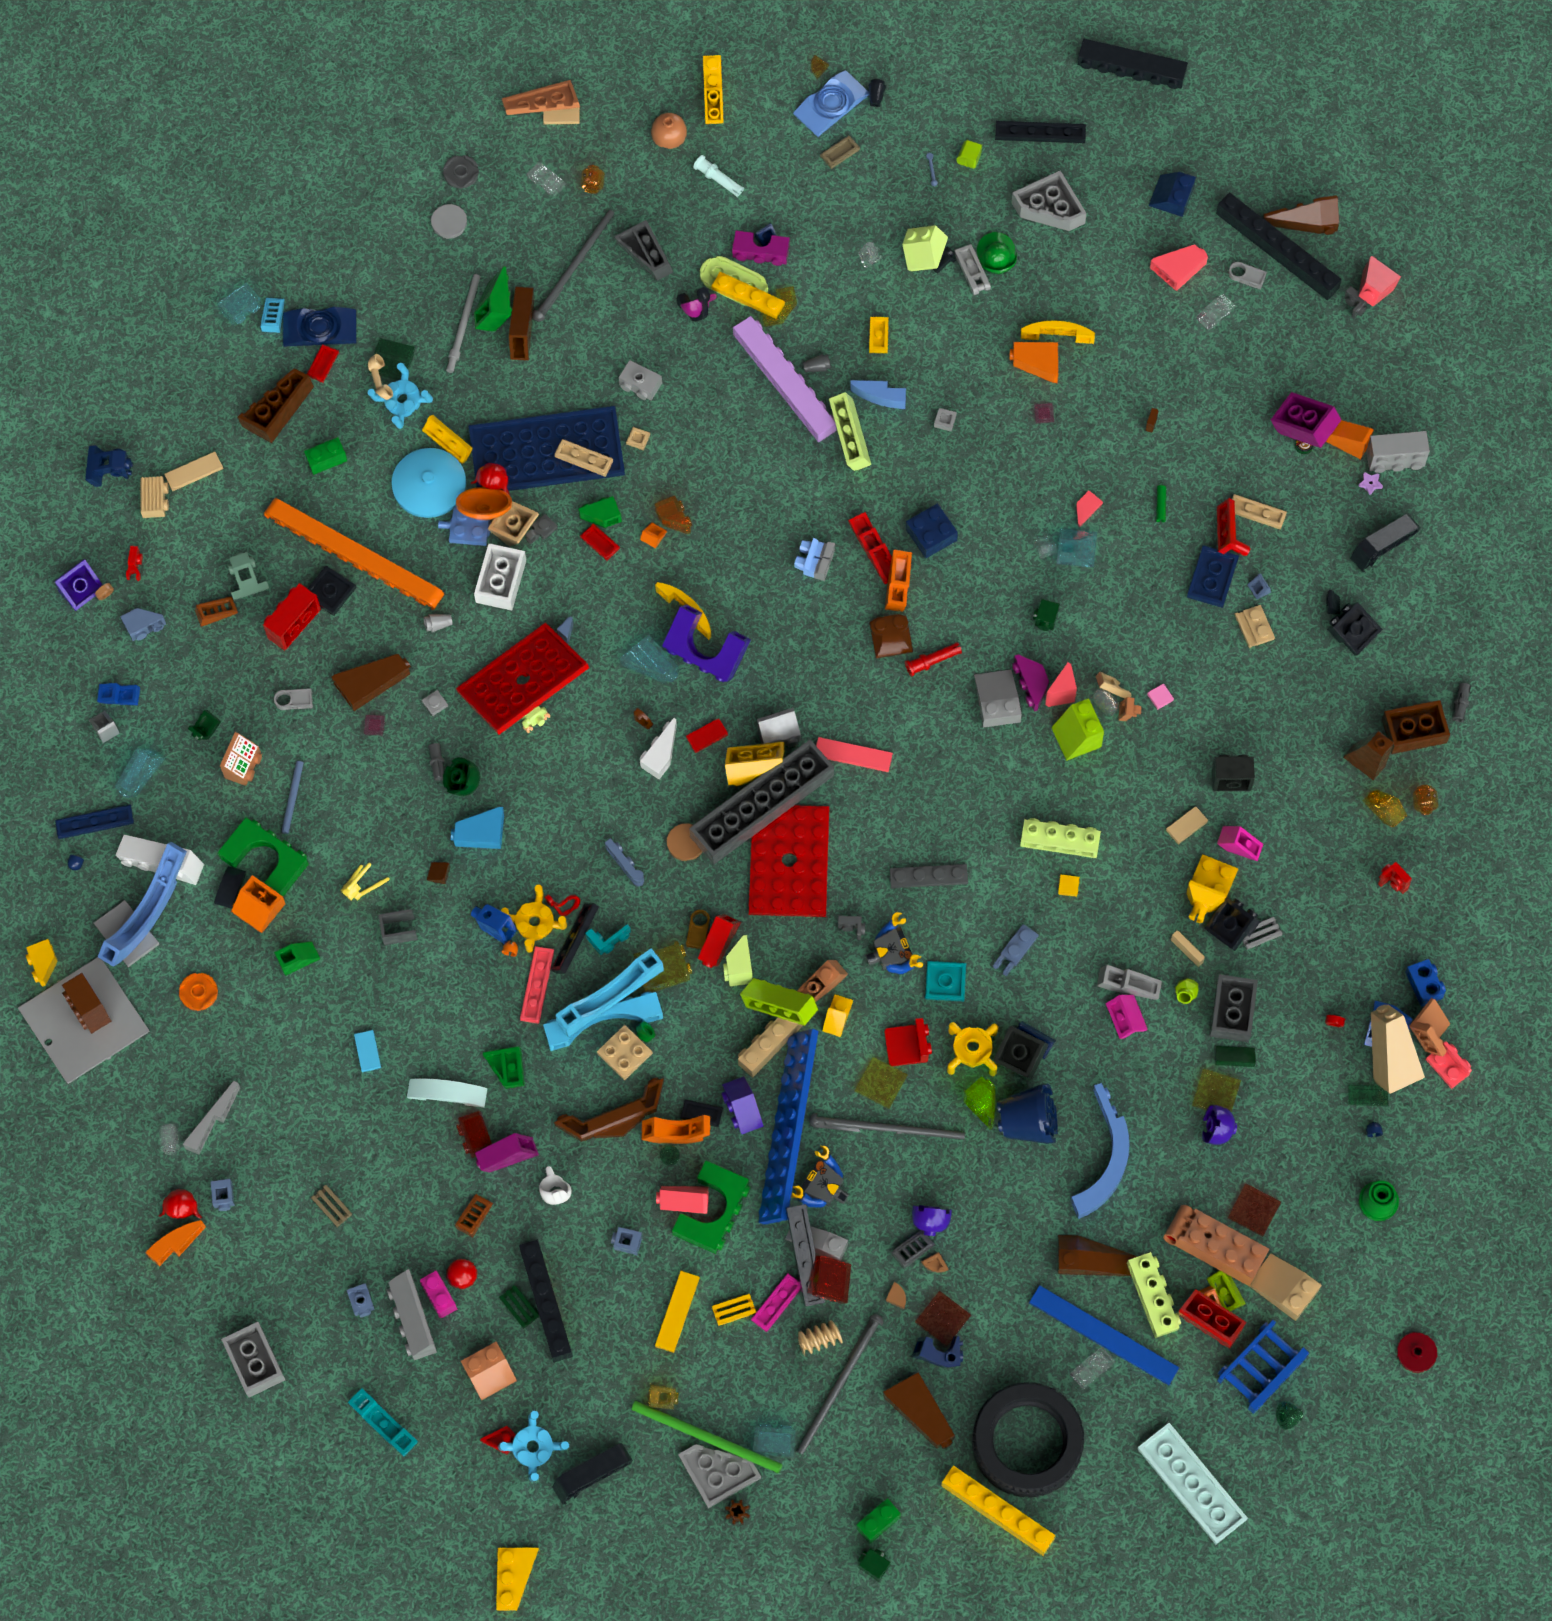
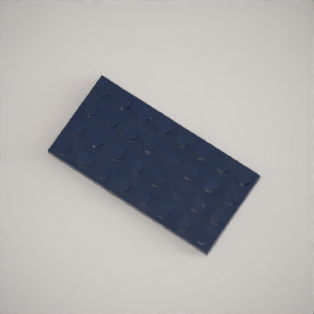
[469,406,625,491]

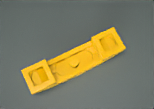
[1021,321,1095,344]
[655,582,711,640]

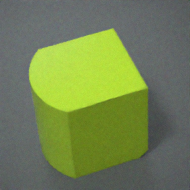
[957,140,982,169]

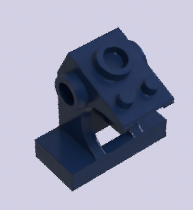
[85,445,133,487]
[912,1336,963,1368]

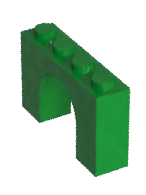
[218,817,309,897]
[672,1161,751,1254]

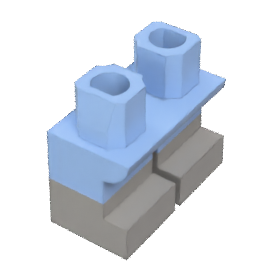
[794,538,835,581]

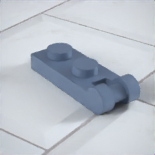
[605,838,644,887]

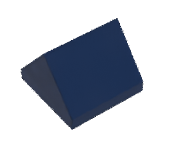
[755,223,777,247]

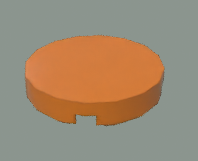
[179,973,218,1011]

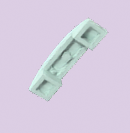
[407,1078,487,1108]

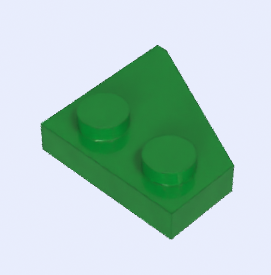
[483,1046,525,1089]

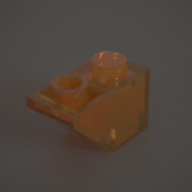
[654,495,692,534]

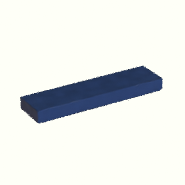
[55,804,134,839]

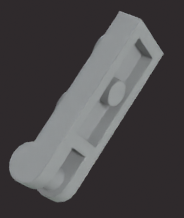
[954,244,991,295]

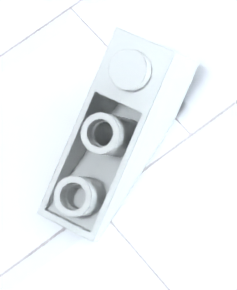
[640,718,677,779]

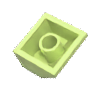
[902,225,948,271]
[723,935,752,986]

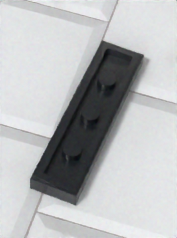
[551,903,599,974]

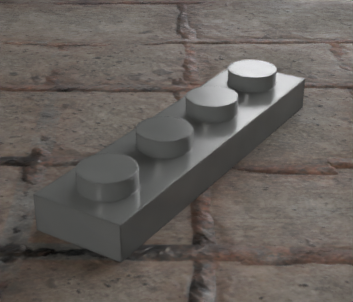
[890,864,968,888]

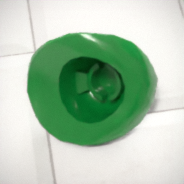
[977,232,1017,274]

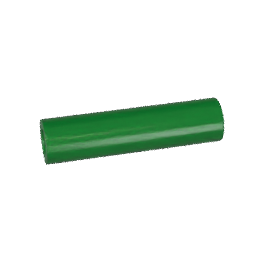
[1156,485,1166,522]

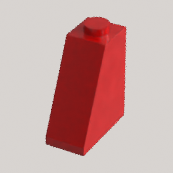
[698,914,741,968]

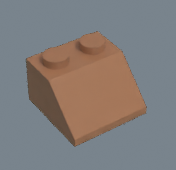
[461,1342,517,1400]

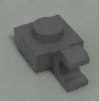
[525,514,558,545]

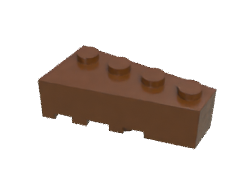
[237,368,314,443]

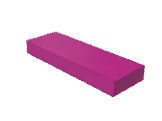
[751,1273,801,1332]

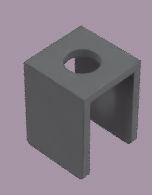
[379,909,418,946]

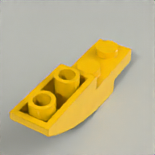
[703,55,723,124]

